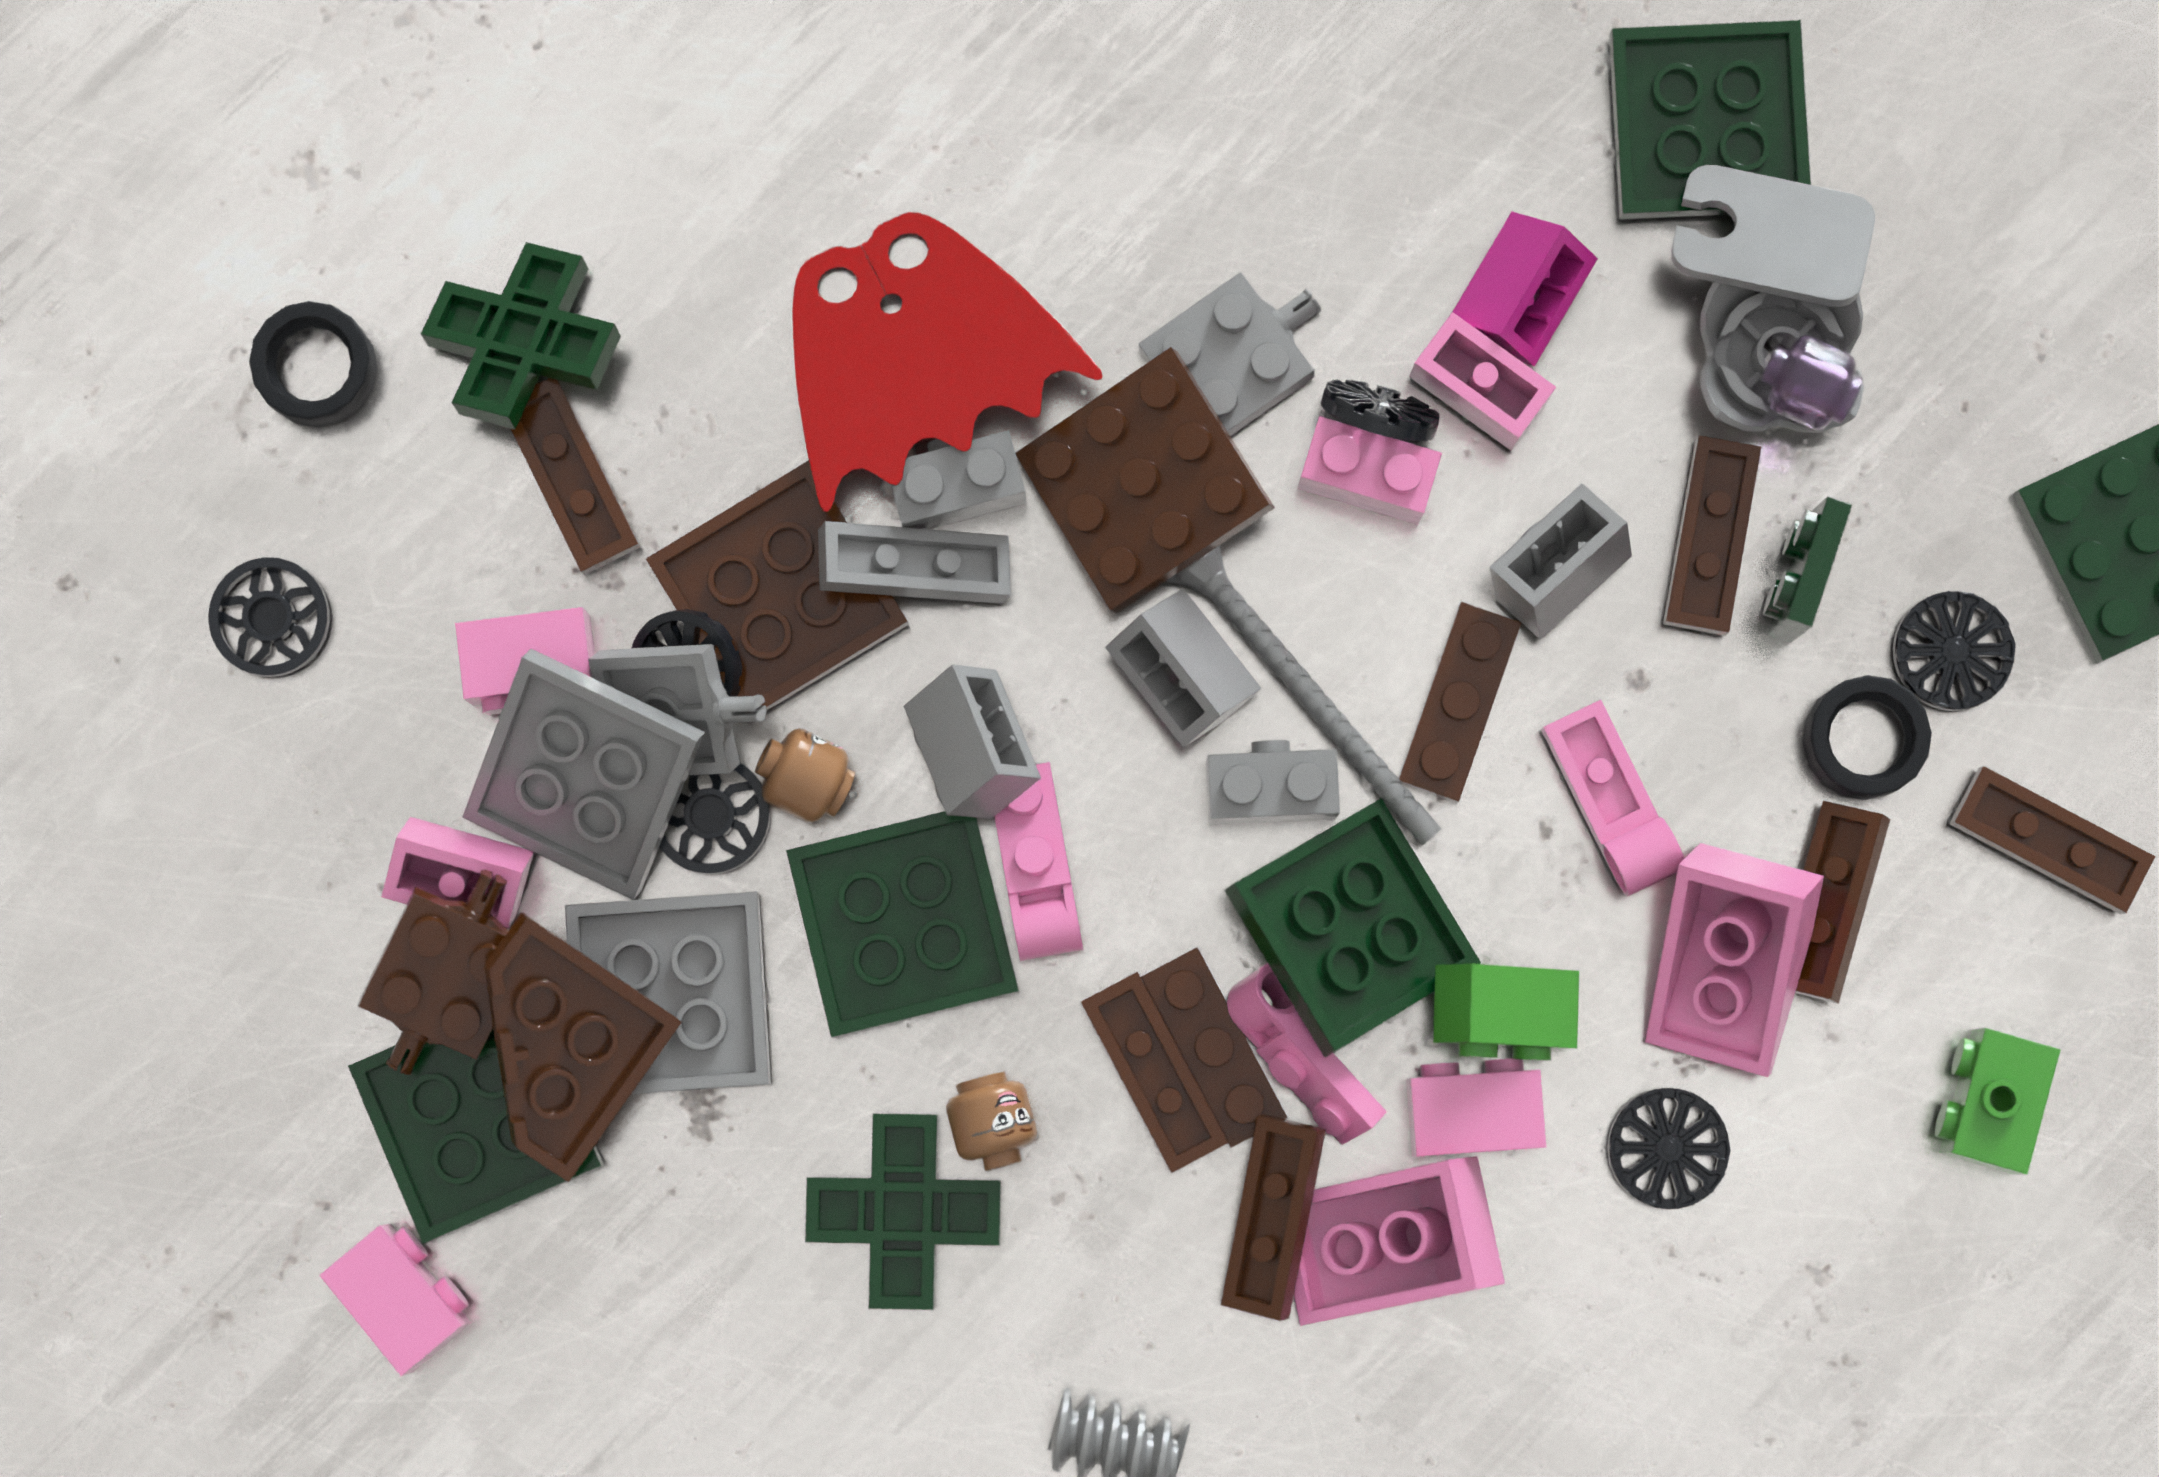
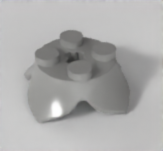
[1700,282,1864,432]

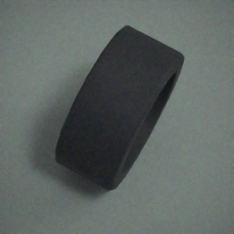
[249,301,377,428]
[1802,675,1932,800]

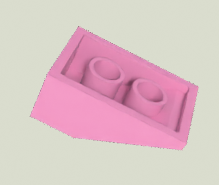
[1645,843,1824,1077]
[1294,1156,1505,1326]

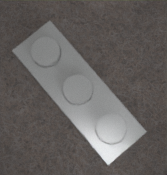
[818,521,1011,604]

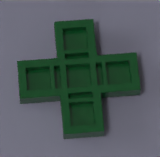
[421,242,621,429]
[805,1114,1001,1310]

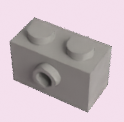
[891,430,1027,529]
[1489,483,1632,640]
[1105,588,1261,748]
[904,664,1041,819]
[1206,740,1340,825]

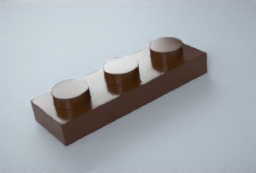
[510,378,641,575]
[1663,435,1761,636]
[1399,601,1521,804]
[1950,766,2156,914]
[1795,801,1891,1004]
[1141,947,1288,1148]
[1081,972,1228,1173]
[1221,1114,1326,1321]

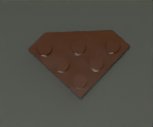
[484,912,682,1182]

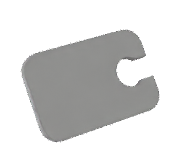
[1671,165,1875,307]

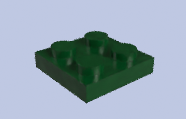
[1763,497,1852,643]

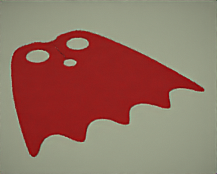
[792,212,1103,512]

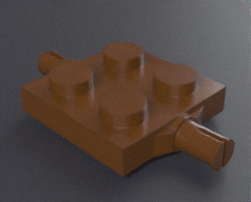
[358,870,509,1075]

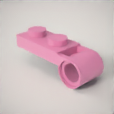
[1541,700,1684,897]
[994,762,1083,961]
[1227,963,1387,1145]

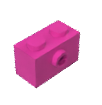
[1452,211,1598,366]

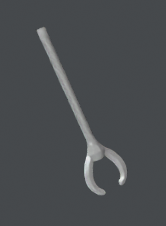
[1165,545,1442,846]

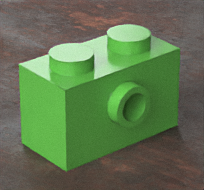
[1433,964,1579,1061]
[1935,1028,2061,1175]

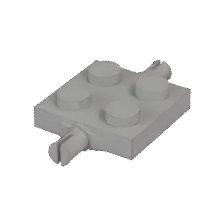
[1138,272,1322,436]
[588,644,767,775]

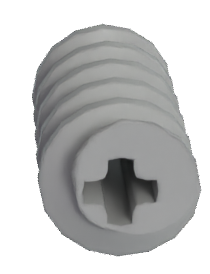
[1047,1388,1190,1477]

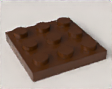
[1015,347,1275,613]
[646,460,909,723]

